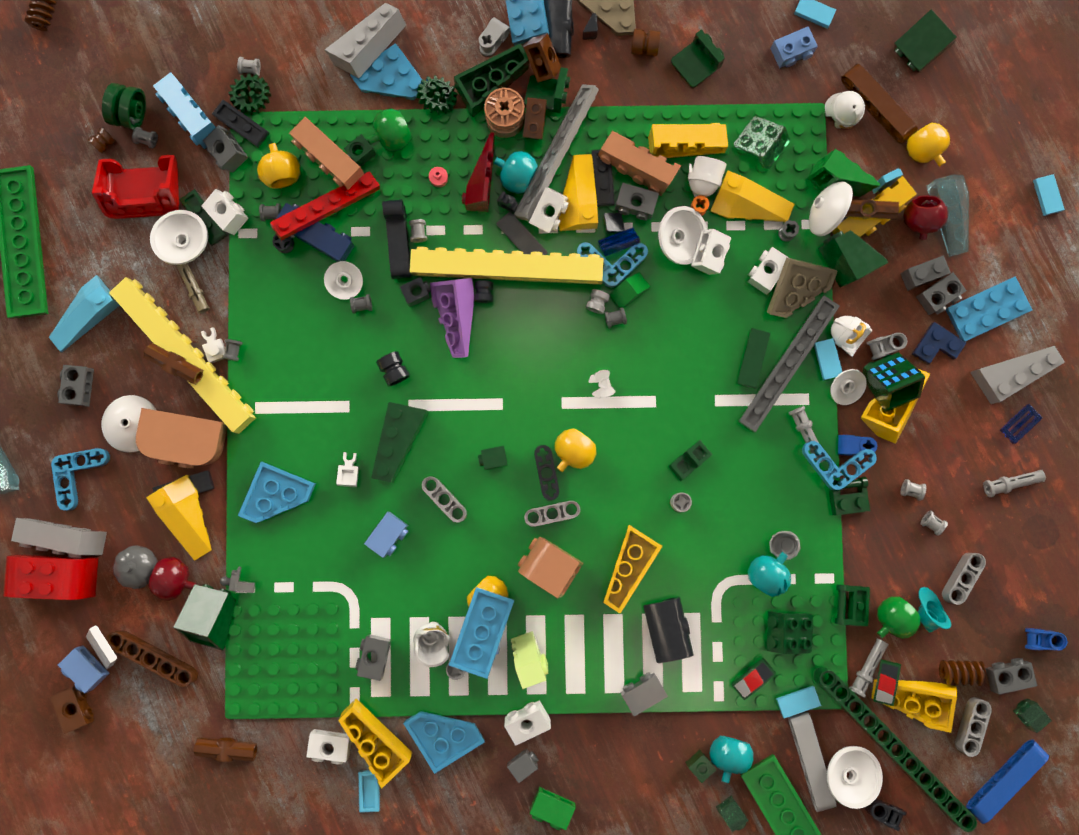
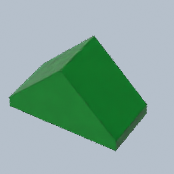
[609,272,651,309]

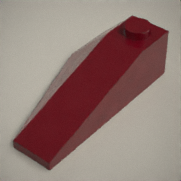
[462,132,495,212]

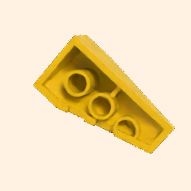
[559,154,598,231]
[146,475,212,561]

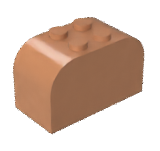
[136,408,227,468]
[518,537,583,598]

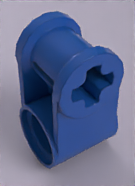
[838,435,877,456]
[1025,628,1068,650]

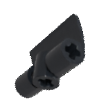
[544,0,574,58]
[643,597,694,663]

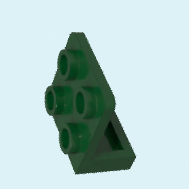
[671,29,725,88]
[524,67,571,113]
[767,611,813,654]

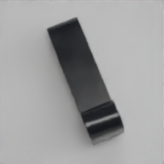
[382,199,411,279]

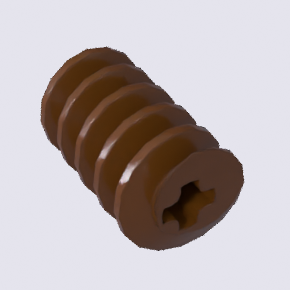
[24,0,57,31]
[939,660,986,686]

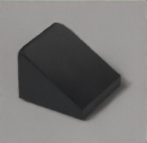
[582,13,598,40]
[603,213,625,235]

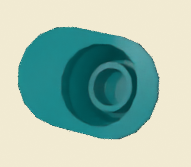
[918,587,951,632]

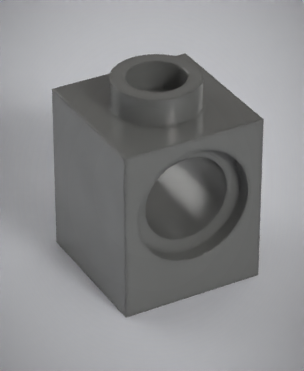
[507,748,539,783]

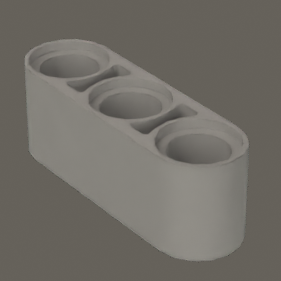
[422,476,467,522]
[524,501,580,526]
[942,553,986,605]
[955,697,992,757]

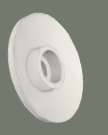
[324,261,363,299]
[830,369,866,405]

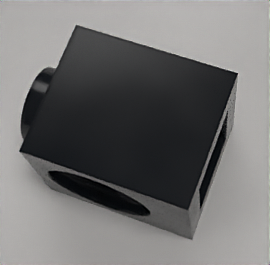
[400,277,431,307]

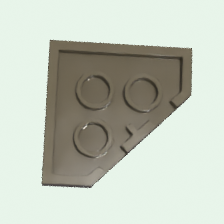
[577,0,636,36]
[767,257,838,318]

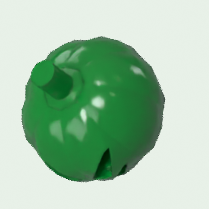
[367,108,411,152]
[877,596,921,639]

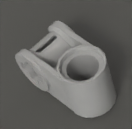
[479,17,510,56]
[866,333,908,360]

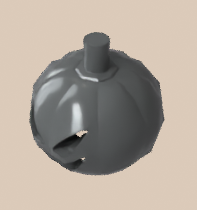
[112,545,158,589]

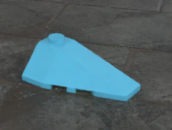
[49,275,120,352]

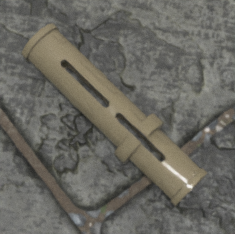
[176,263,210,314]

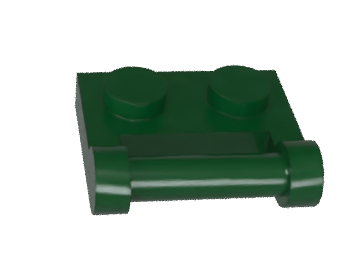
[829,477,870,516]
[835,584,870,626]

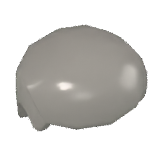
[769,531,801,560]

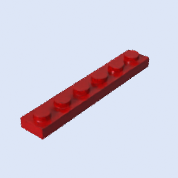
[270,171,380,241]

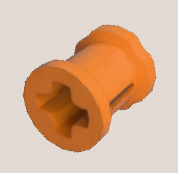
[690,195,709,216]

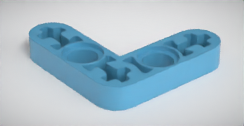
[577,242,648,288]
[802,441,877,490]
[51,448,110,510]

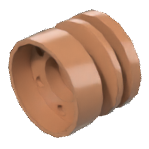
[484,88,525,138]

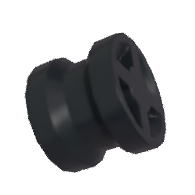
[272,234,295,254]

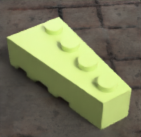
[511,631,549,689]

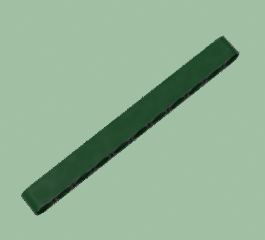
[814,667,977,832]

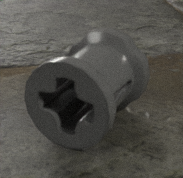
[132,127,158,149]
[259,204,282,221]
[778,220,799,242]
[350,294,373,314]
[604,307,627,329]
[222,339,242,361]

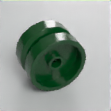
[102,83,146,130]

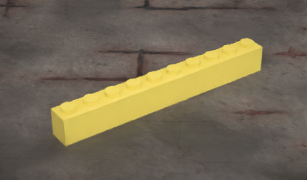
[410,247,603,284]
[109,277,256,434]

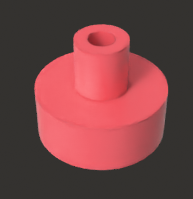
[429,167,448,187]

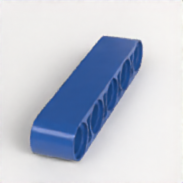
[966,740,1049,824]

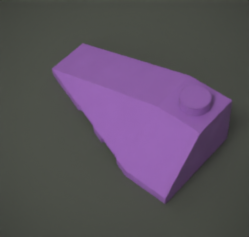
[430,278,474,358]

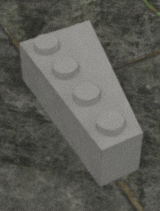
[325,3,406,78]
[970,346,1065,404]
[11,518,107,558]

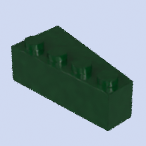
[454,43,529,118]
[371,402,429,483]

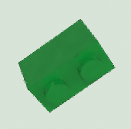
[530,787,576,830]

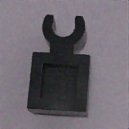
[497,191,518,214]

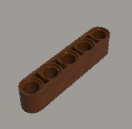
[841,64,918,144]
[106,630,198,687]

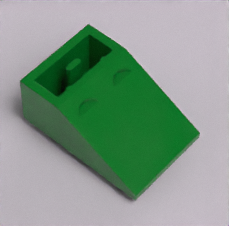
[807,149,880,197]

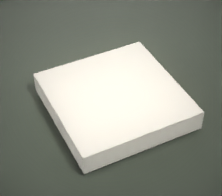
[86,625,117,670]

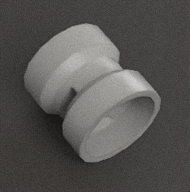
[586,289,610,314]
[670,493,692,512]
[446,661,466,680]

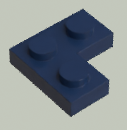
[912,322,966,365]

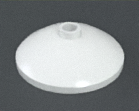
[809,181,853,236]
[658,206,707,265]
[150,210,208,265]
[102,395,156,452]
[827,746,883,809]

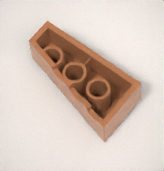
[289,117,364,190]
[598,131,681,196]

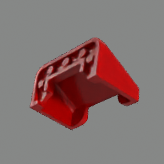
[92,155,179,219]

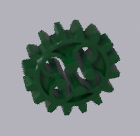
[228,73,271,115]
[416,75,458,115]

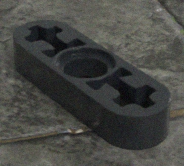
[534,445,559,500]

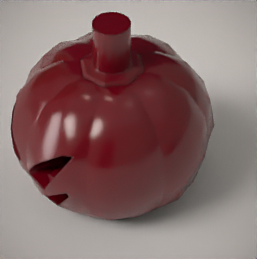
[904,195,948,240]
[148,557,196,601]

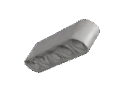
[788,712,837,812]

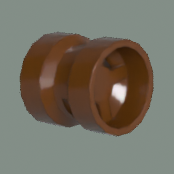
[88,127,116,154]

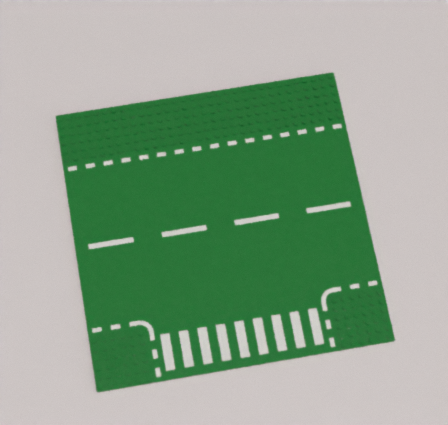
[225,103,848,719]

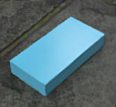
[794,0,836,29]
[872,169,903,194]
[1033,174,1065,216]
[814,338,842,380]
[776,686,821,719]
[358,770,380,812]

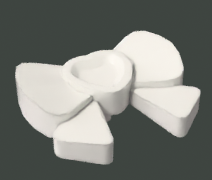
[588,370,615,399]

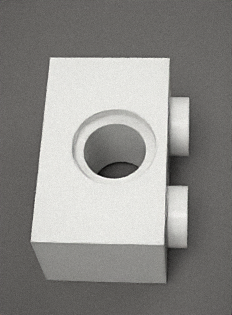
[529,188,569,233]
[202,189,248,235]
[691,229,731,275]
[748,247,789,295]
[504,700,551,746]
[306,729,351,764]

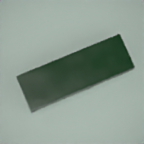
[179,189,228,246]
[737,328,770,389]

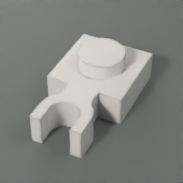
[201,327,225,363]
[336,452,359,487]

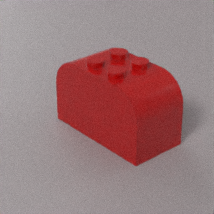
[3,554,99,600]

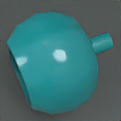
[494,151,538,194]
[748,552,791,597]
[710,735,753,783]

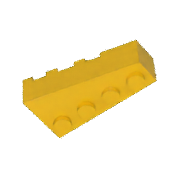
[603,525,662,614]

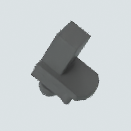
[220,566,255,593]

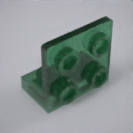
[734,116,790,170]

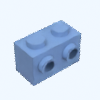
[770,26,818,68]
[364,512,409,558]
[58,646,110,693]

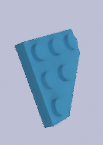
[350,43,422,100]
[238,462,316,523]
[403,711,485,774]

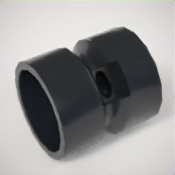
[376,351,410,387]

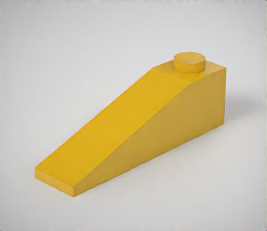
[710,171,795,222]
[861,369,930,444]
[871,679,957,733]

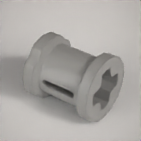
[237,57,261,76]
[409,219,427,243]
[901,479,926,501]
[920,511,948,536]

